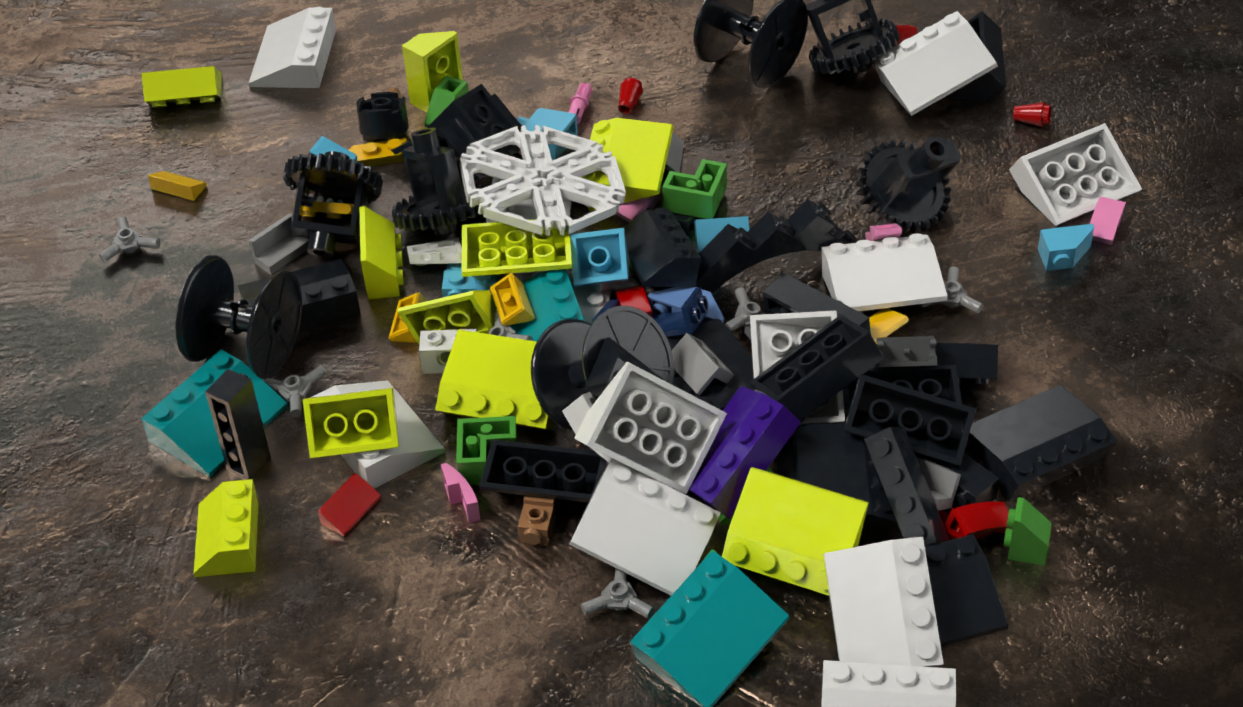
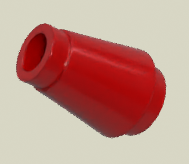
[618,78,643,114]
[1013,102,1052,127]

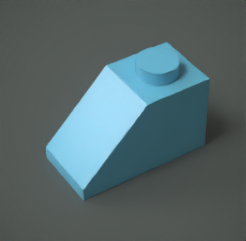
[1038,224,1094,271]

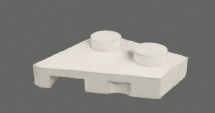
[407,238,462,266]

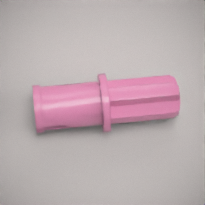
[568,83,593,124]

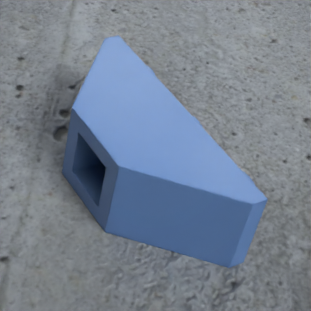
[647,287,724,325]

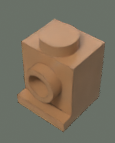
[518,495,556,546]

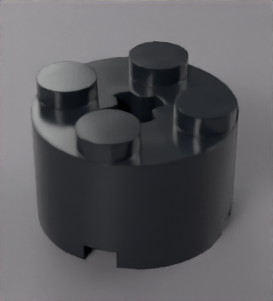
[356,92,409,142]

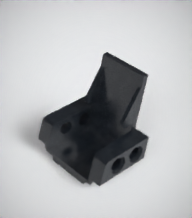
[391,84,522,184]

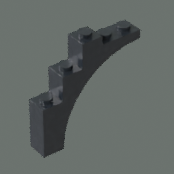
[696,199,857,294]

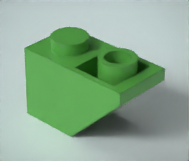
[424,76,469,127]
[1003,497,1052,566]

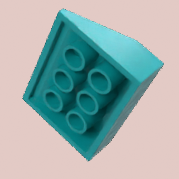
[508,269,584,342]
[141,350,288,477]
[630,550,790,707]

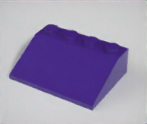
[688,386,801,519]

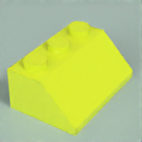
[402,31,463,113]
[141,66,222,108]
[359,206,404,300]
[397,290,497,345]
[303,387,399,458]
[193,479,259,577]

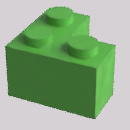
[662,159,727,219]
[456,416,518,486]

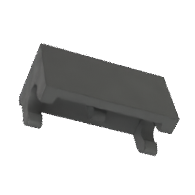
[876,336,937,367]

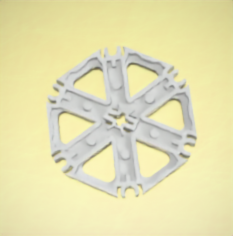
[459,125,626,236]

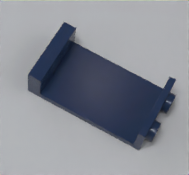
[592,287,709,337]

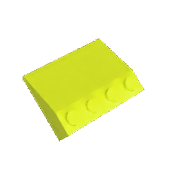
[580,118,674,212]
[462,219,572,277]
[435,329,555,431]
[722,467,869,596]

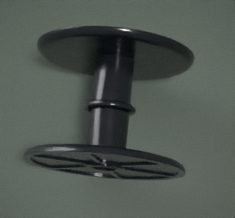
[693,0,808,89]
[175,255,302,379]
[531,306,674,430]

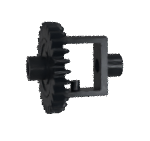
[805,0,900,74]
[392,128,485,236]
[855,137,961,234]
[283,151,383,258]

